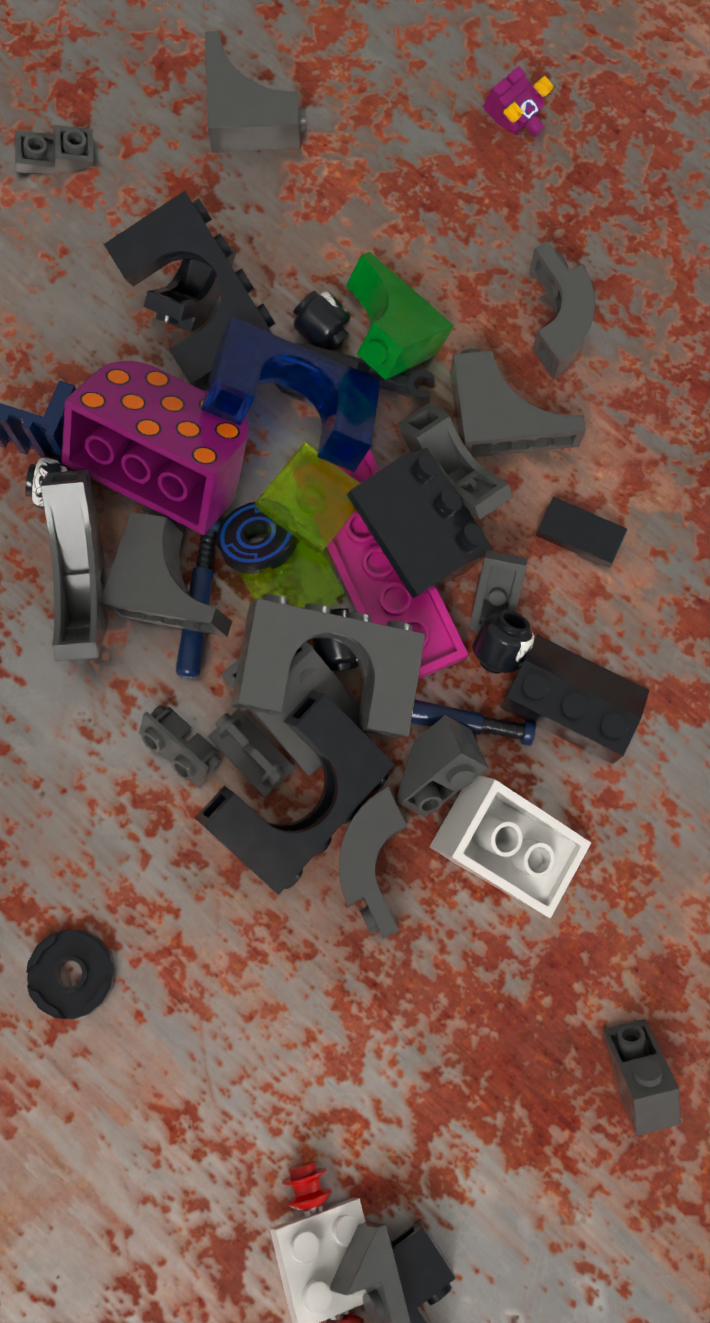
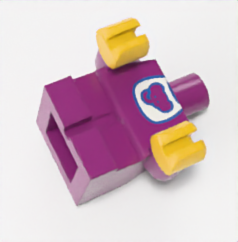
[483,66,554,138]

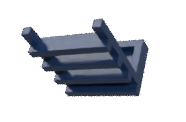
[0,381,76,458]

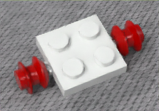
[270,1161,366,1323]

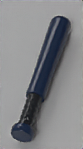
[176,521,221,680]
[411,699,536,746]

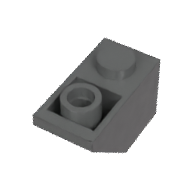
[396,715,488,817]
[603,1019,681,1136]

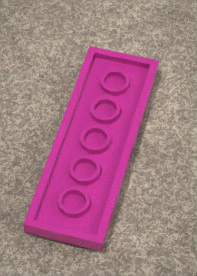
[293,442,469,680]

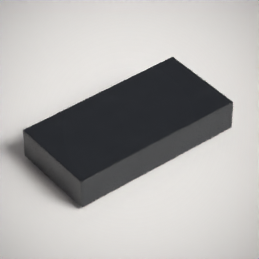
[536,497,628,568]

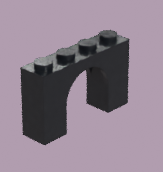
[104,191,276,388]
[195,690,395,895]

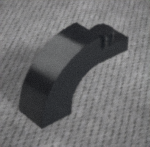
[144,247,237,332]

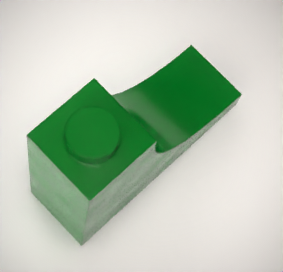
[346,252,454,380]

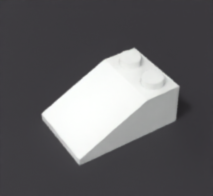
[429,775,591,918]

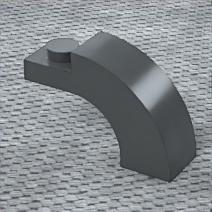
[530,241,595,380]
[397,402,513,519]
[339,787,407,939]

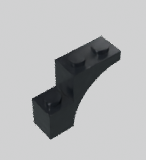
[390,1218,456,1323]

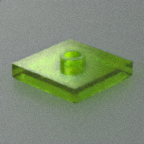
[254,442,360,556]
[238,525,345,608]

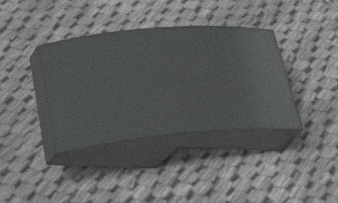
[15,125,94,173]

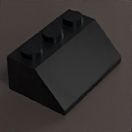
[346,448,494,599]
[500,635,650,764]

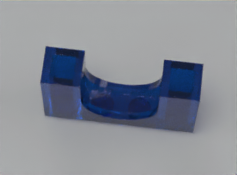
[201,317,380,472]

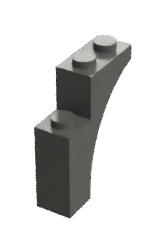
[40,469,108,664]

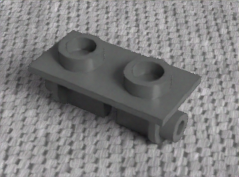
[139,705,223,788]
[208,708,296,798]

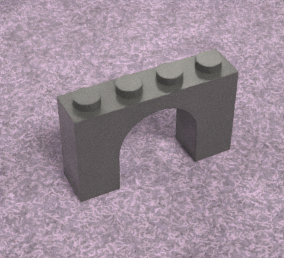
[231,594,425,738]

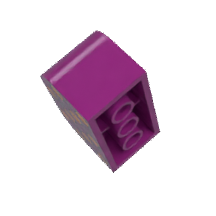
[62,361,249,535]

